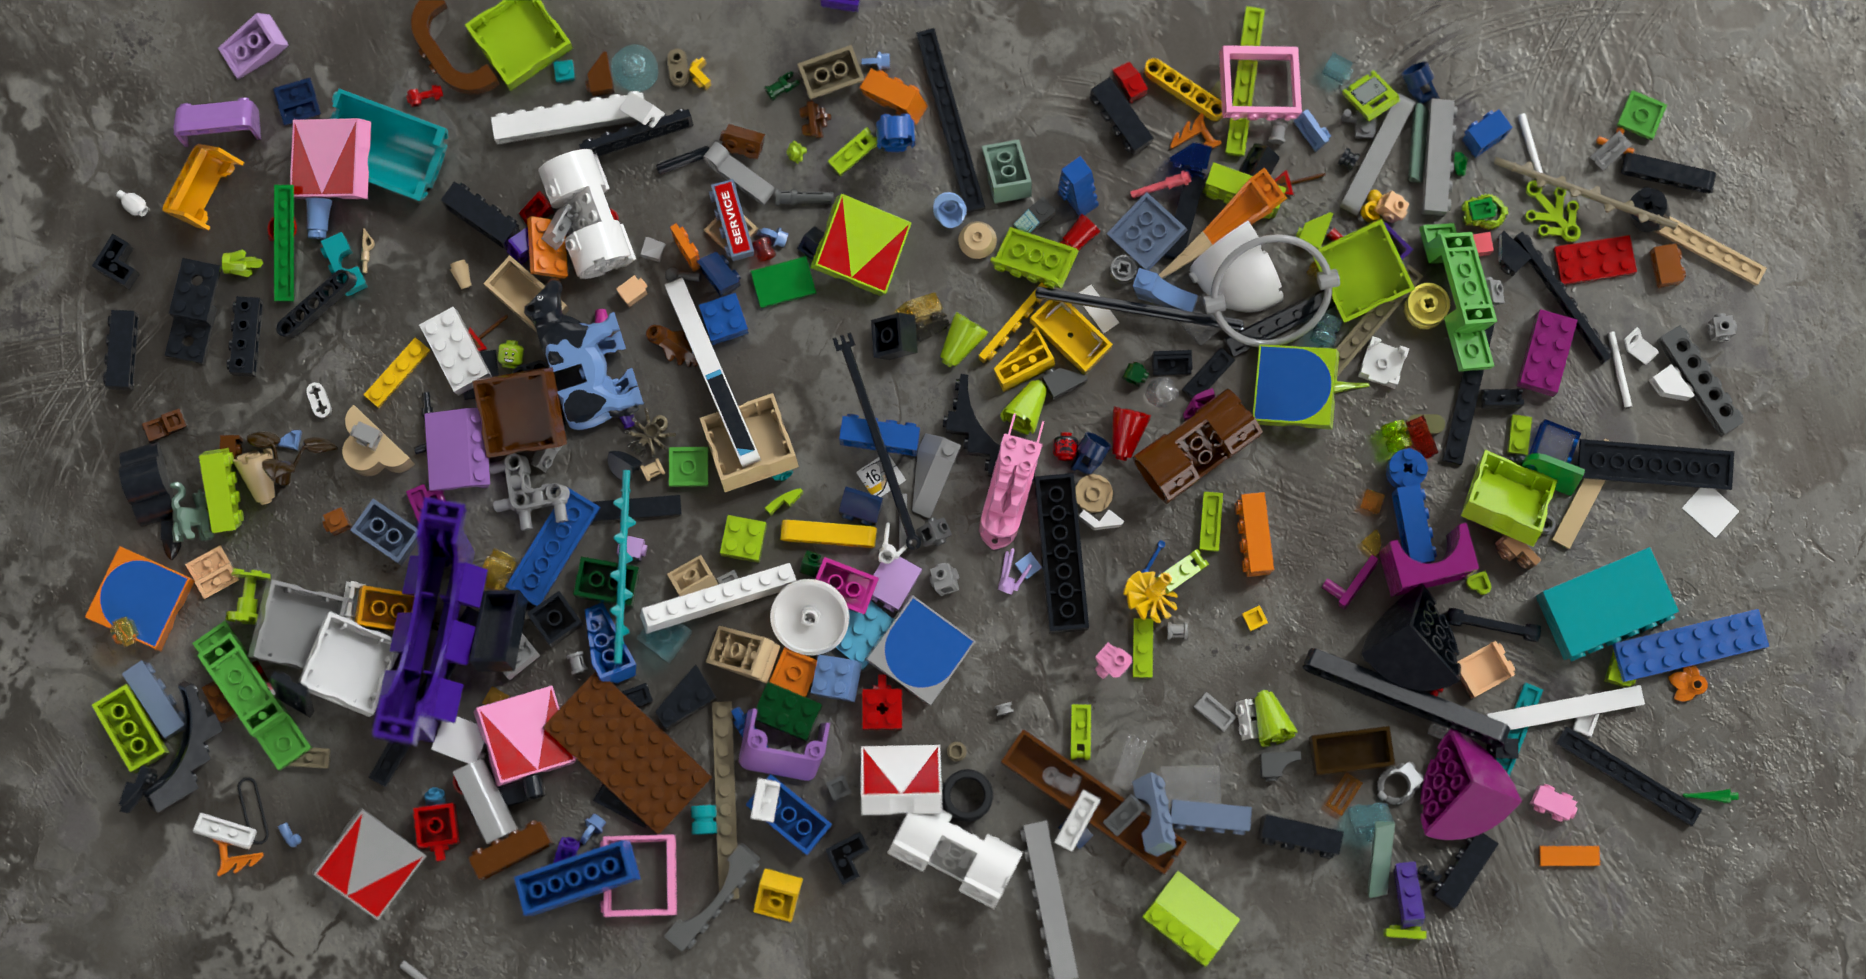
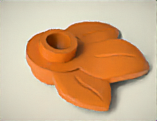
[1668,665,1708,702]

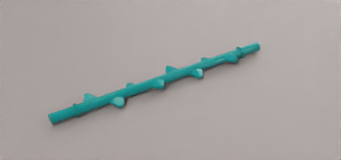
[610,470,636,664]

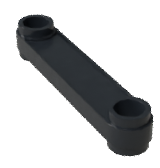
[1446,608,1541,642]

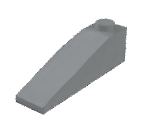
[912,433,961,519]

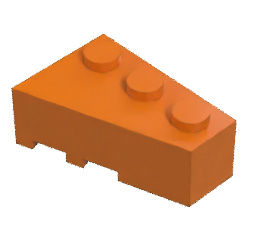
[859,69,928,125]

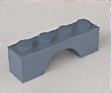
[1132,772,1176,857]

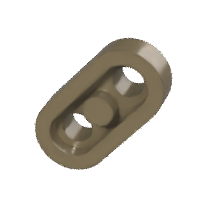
[668,49,689,87]

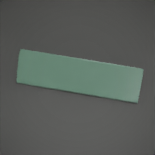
[1408,103,1428,183]
[1367,821,1395,898]

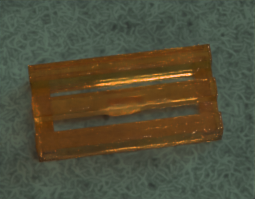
[1325,772,1363,816]

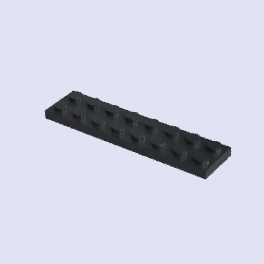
[1578,439,1735,490]

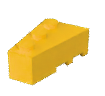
[994,327,1055,392]

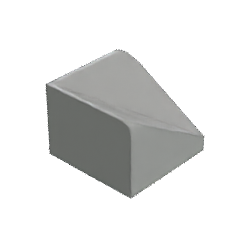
[641,237,665,262]

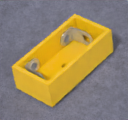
[1030,300,1113,375]

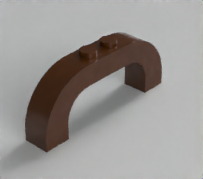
[411,0,500,95]

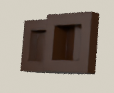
[142,409,187,443]

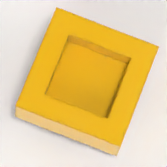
[1241,605,1268,632]

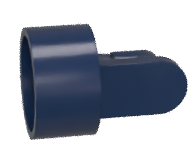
[1401,61,1440,104]
[1071,432,1111,475]

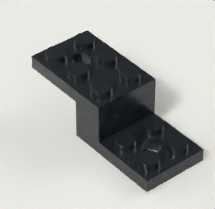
[165,258,222,364]

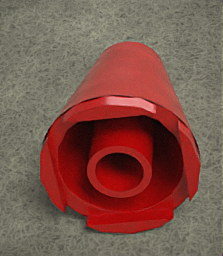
[1112,406,1151,461]

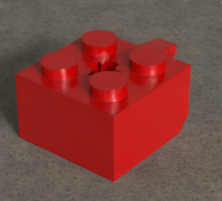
[862,675,902,730]
[413,803,460,862]

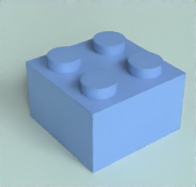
[811,654,862,702]

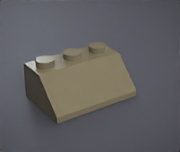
[798,45,865,100]

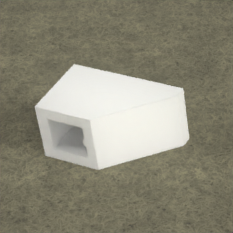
[1649,364,1695,401]

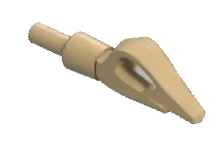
[361,228,375,273]

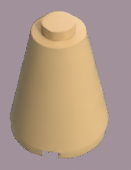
[233,448,275,505]

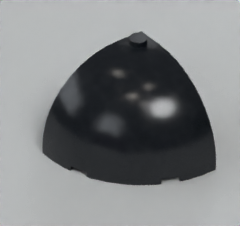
[1361,583,1461,691]

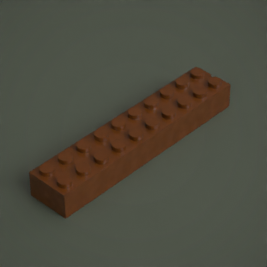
[1001,729,1187,875]

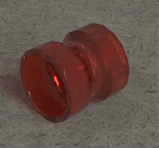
[752,237,776,262]

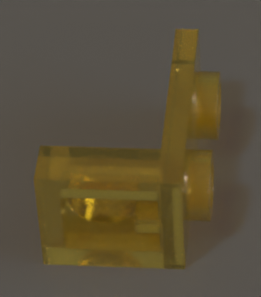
[895,292,943,321]

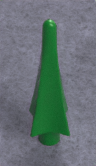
[1683,789,1739,803]

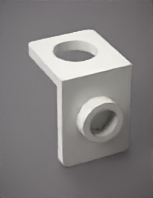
[1624,327,1659,365]

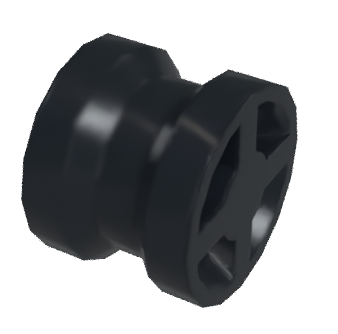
[1337,147,1360,171]

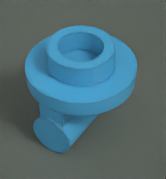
[425,787,447,806]

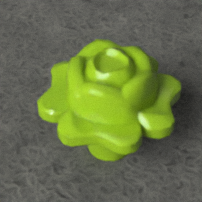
[787,140,807,164]

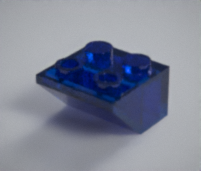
[1169,142,1212,172]

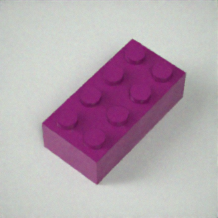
[1516,309,1577,397]

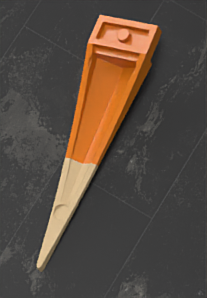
[1159,168,1287,279]

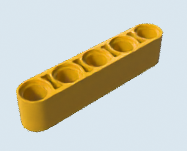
[1144,58,1223,122]
[780,520,877,548]

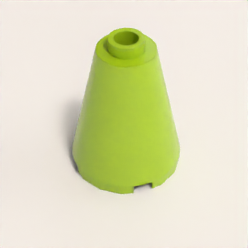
[940,312,988,368]
[1000,380,1047,435]
[1255,690,1298,747]

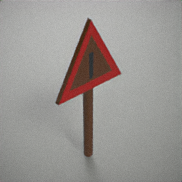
[1274,170,1326,196]
[468,315,508,351]

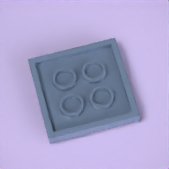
[1107,192,1187,271]

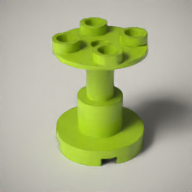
[225,569,271,625]

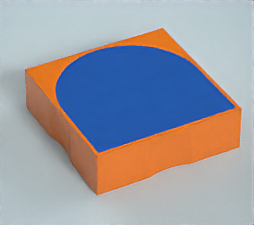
[85,546,195,651]

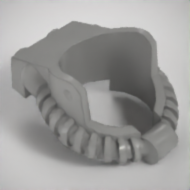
[1377,761,1424,805]

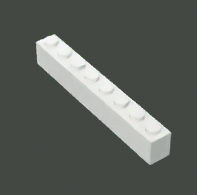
[491,91,645,144]
[640,563,797,634]

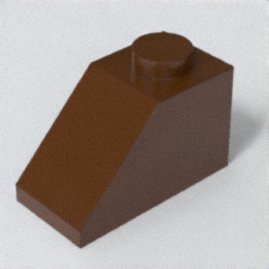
[585,51,615,97]

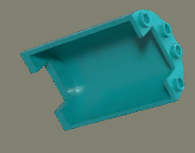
[330,89,448,201]

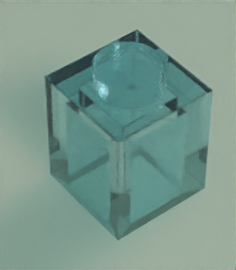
[1322,52,1354,84]

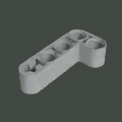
[703,141,775,205]

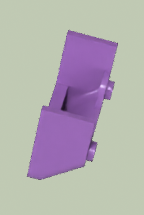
[173,98,261,147]
[739,709,830,781]

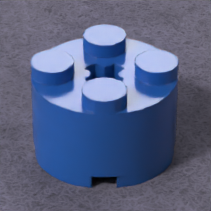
[876,114,915,152]
[1386,448,1428,488]

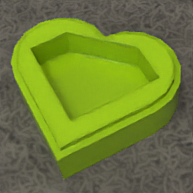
[1466,570,1491,595]

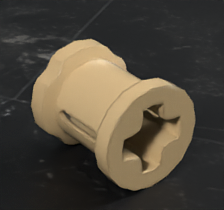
[640,458,665,481]

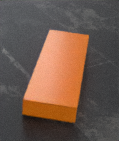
[1539,846,1600,866]

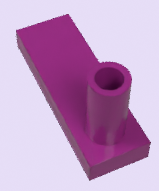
[1321,555,1378,610]

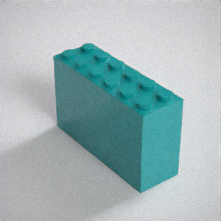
[1535,547,1679,662]

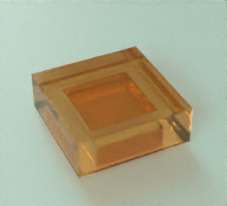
[1360,489,1385,514]

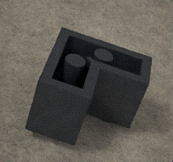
[92,234,140,290]
[825,832,870,886]

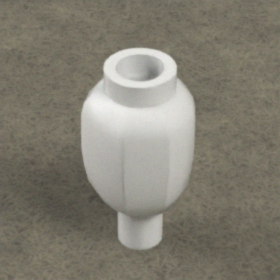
[116,190,149,217]

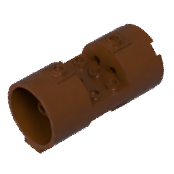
[1132,389,1263,504]

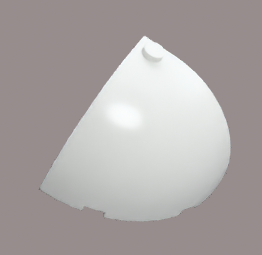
[1189,221,1283,312]

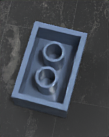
[350,499,418,566]

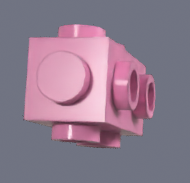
[1530,784,1577,822]

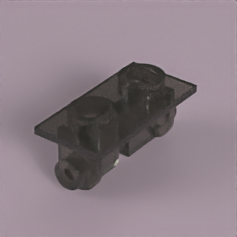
[916,311,950,342]

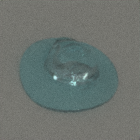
[612,44,658,92]

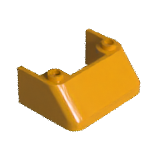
[163,144,244,230]

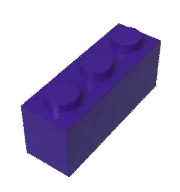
[1393,861,1425,927]

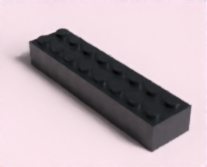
[1034,473,1089,634]

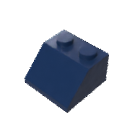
[697,252,741,297]
[839,486,883,526]

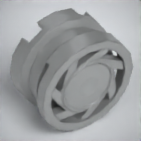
[1110,255,1137,284]

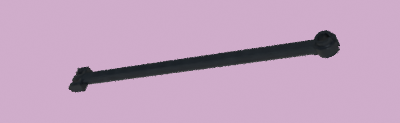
[832,332,921,550]

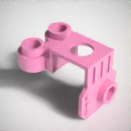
[1095,643,1132,679]

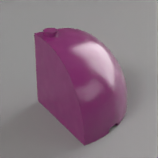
[1420,728,1522,840]

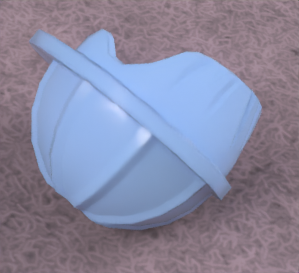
[933,192,967,228]

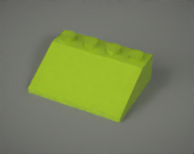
[1141,870,1240,967]

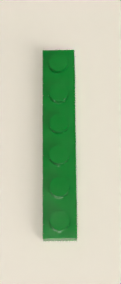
[274,185,294,301]

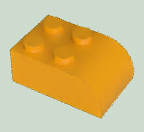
[354,585,415,631]

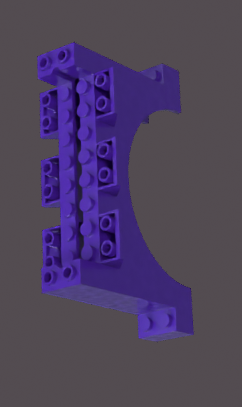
[373,497,488,746]

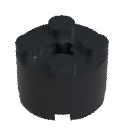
[1630,187,1670,232]

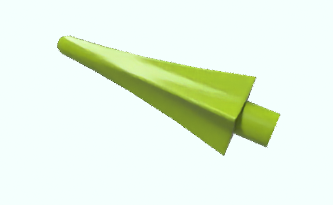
[1334,381,1370,394]

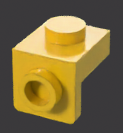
[689,57,711,90]

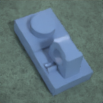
[1294,109,1331,152]

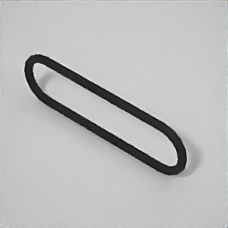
[238,777,269,844]

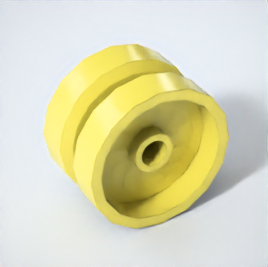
[1404,283,1450,329]

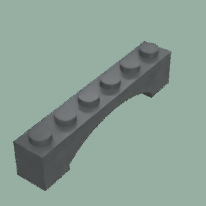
[664,843,760,952]

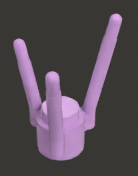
[998,548,1032,594]

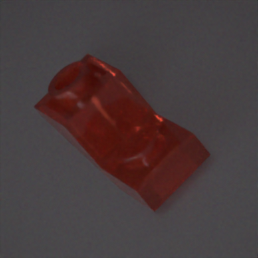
[1406,415,1438,459]

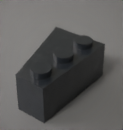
[655,664,717,730]

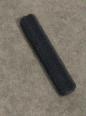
[656,146,710,174]

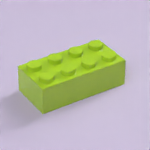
[1202,162,1286,219]
[199,448,244,533]
[92,684,170,774]

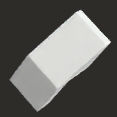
[1078,510,1124,530]

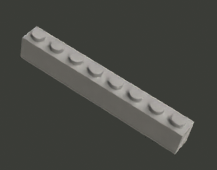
[1020,821,1078,979]

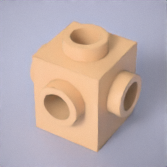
[1374,191,1409,223]

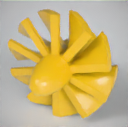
[1123,571,1178,623]

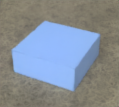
[1015,552,1042,580]

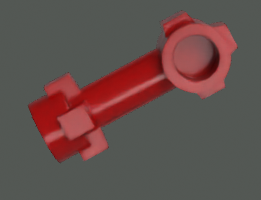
[406,85,444,107]

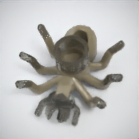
[624,407,676,459]

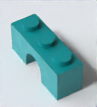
[320,232,368,296]

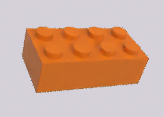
[1235,492,1274,577]

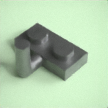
[1341,102,1377,140]

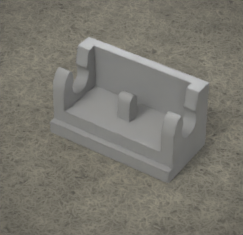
[541,204,579,250]

